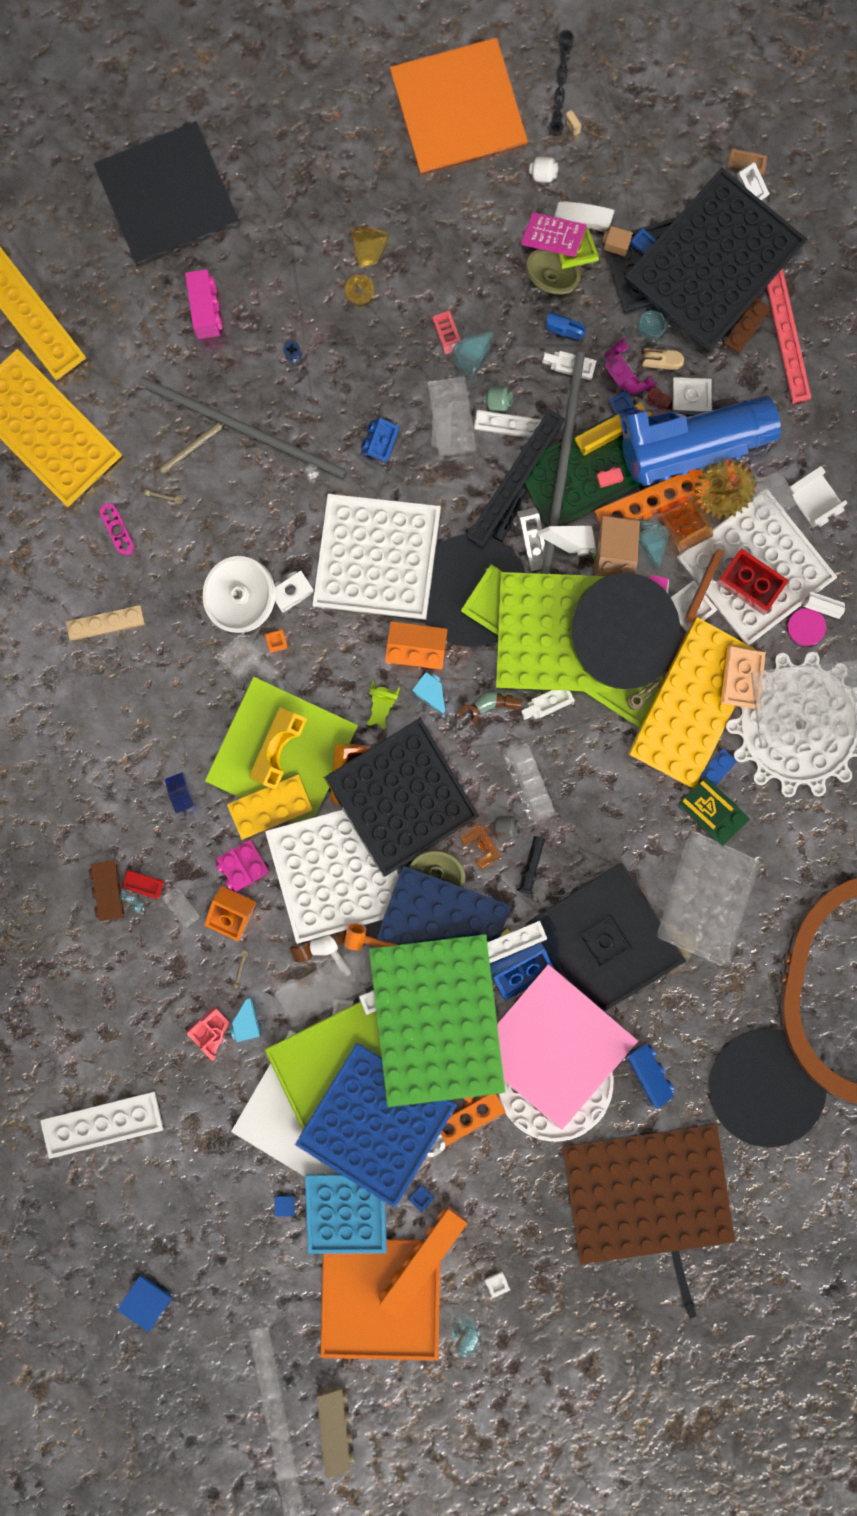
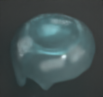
[637,310,667,340]

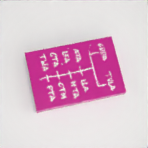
[522,212,587,257]

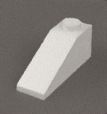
[517,507,545,571]
[537,526,596,556]

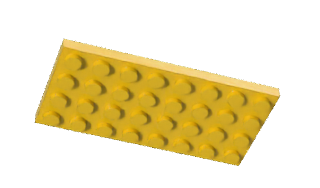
[0,349,122,507]
[628,617,757,789]

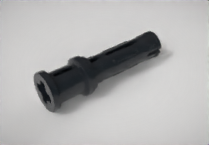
[516,836,545,895]

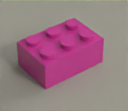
[185,269,223,339]

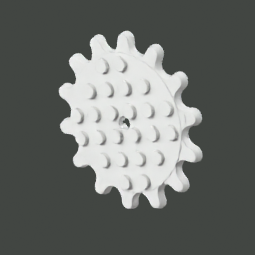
[726,652,857,797]

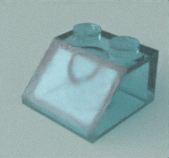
[453,331,493,375]

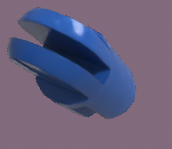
[545,312,586,339]

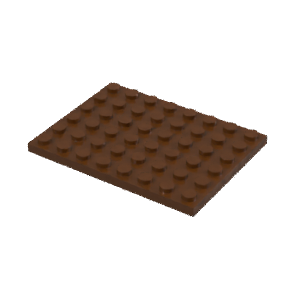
[562,1124,735,1265]

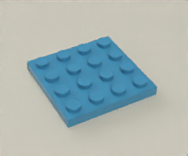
[305,1174,387,1254]

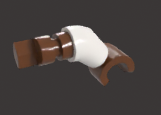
[289,930,347,963]

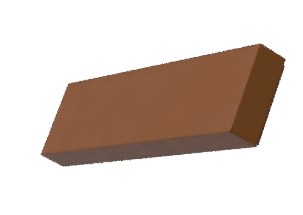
[684,549,724,623]

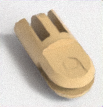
[642,348,684,370]

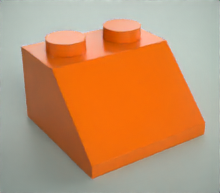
[204,886,256,942]

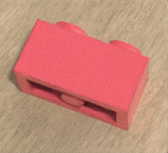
[596,467,623,488]

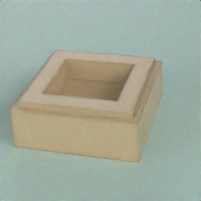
[565,110,581,136]

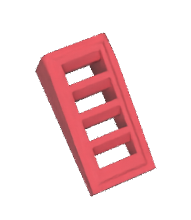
[432,311,463,354]

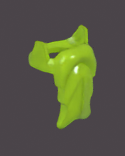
[367,680,400,729]

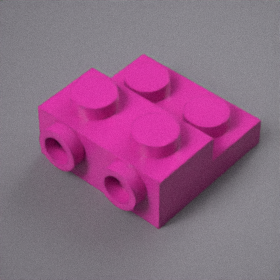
[216,839,270,892]

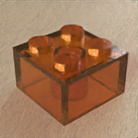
[660,497,713,554]

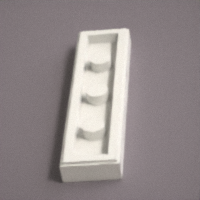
[474,410,541,438]

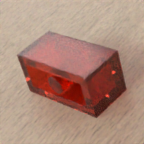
[645,387,673,412]

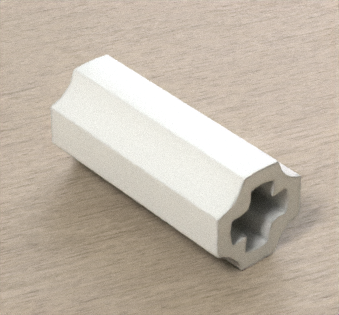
[803,591,845,619]

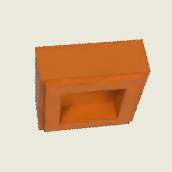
[264,629,288,653]

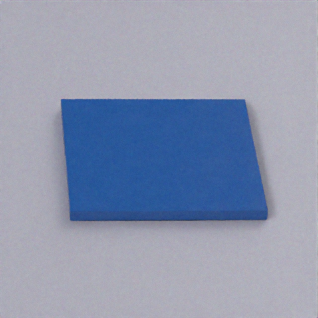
[295,1043,457,1208]

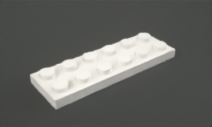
[40,1091,164,1159]

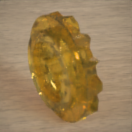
[344,274,375,305]

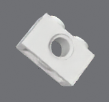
[274,571,314,613]

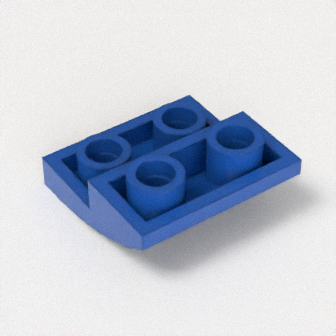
[117,1275,173,1332]

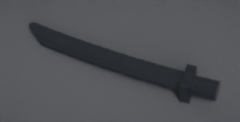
[672,1251,697,1318]

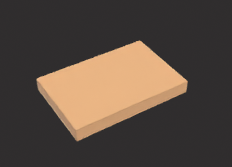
[721,646,766,710]

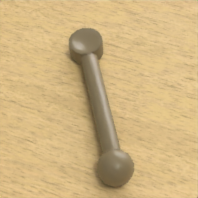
[143,489,182,504]
[232,950,248,990]

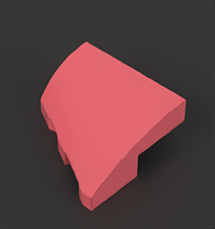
[186,1006,229,1061]

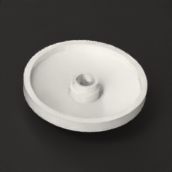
[203,556,275,633]

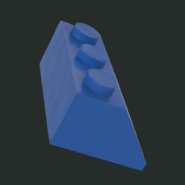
[490,942,553,1001]
[626,1043,675,1109]

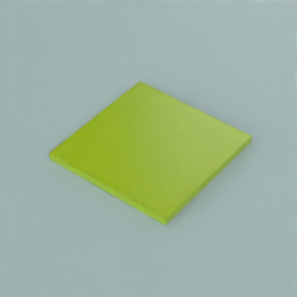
[205,677,358,823]
[264,1001,382,1131]

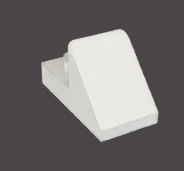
[737,162,769,200]

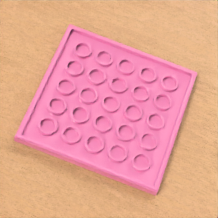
[497,964,638,1130]

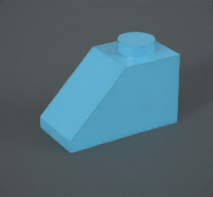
[412,672,445,715]
[230,998,261,1042]

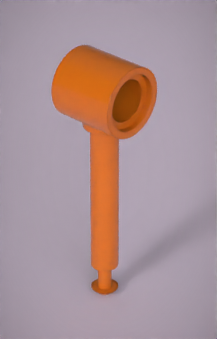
[344,923,397,950]

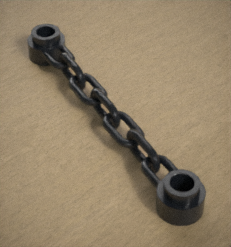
[548,30,574,136]

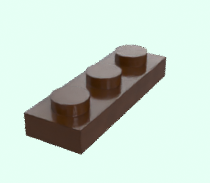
[723,298,771,355]

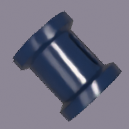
[283,341,302,363]

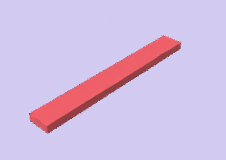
[766,269,811,403]

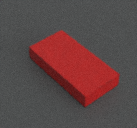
[121,870,164,900]

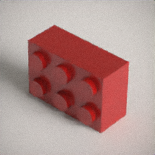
[717,548,789,615]

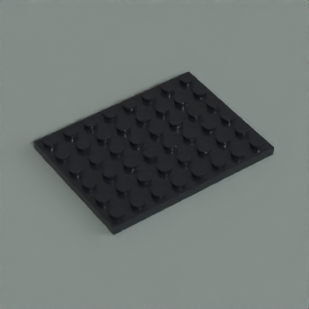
[624,167,808,352]

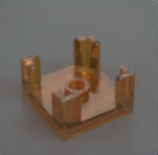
[460,824,501,871]

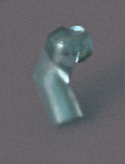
[120,891,145,913]

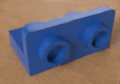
[361,418,399,462]

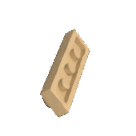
[66,605,145,641]

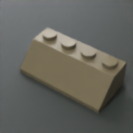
[317,1385,354,1478]

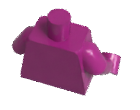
[604,337,657,394]

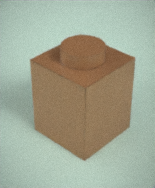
[602,226,633,256]

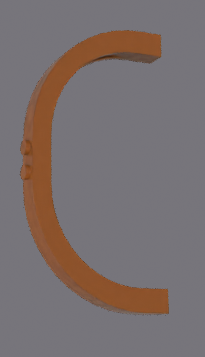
[781,878,857,1104]

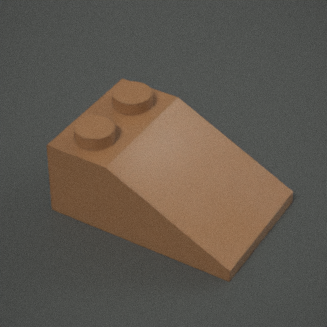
[592,516,640,576]

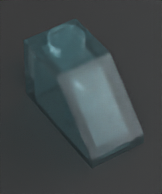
[639,522,669,570]

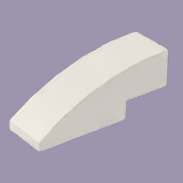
[554,202,614,232]

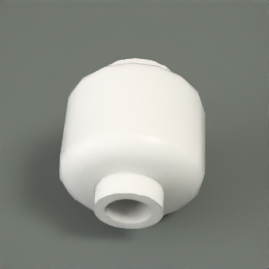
[529,156,558,182]

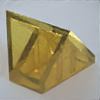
[351,227,390,268]

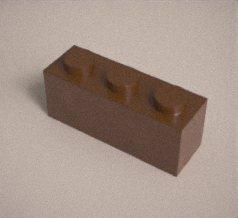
[89,860,125,921]

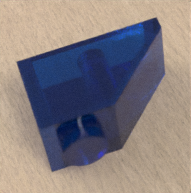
[165,772,197,815]

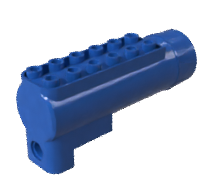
[619,396,781,485]

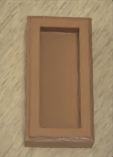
[727,148,768,176]

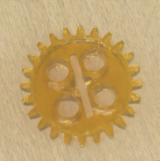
[694,458,757,519]

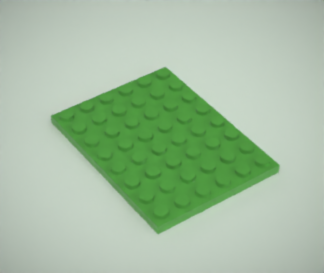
[369,935,506,1107]

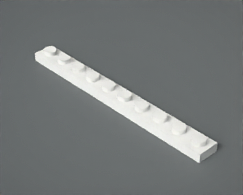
[359,921,547,1015]

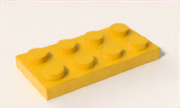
[227,775,313,840]

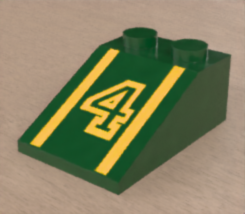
[678,777,750,846]

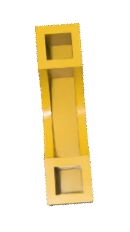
[249,707,307,790]

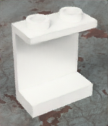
[787,466,847,528]

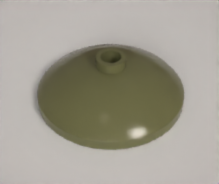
[526,249,580,294]
[408,850,465,887]

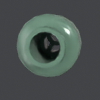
[484,386,513,411]

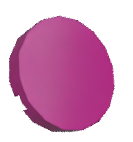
[787,608,826,647]

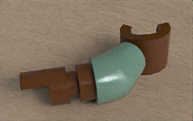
[457,691,522,724]

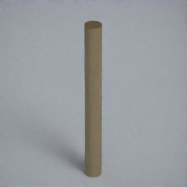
[159,422,223,473]

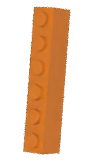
[379,1206,468,1320]

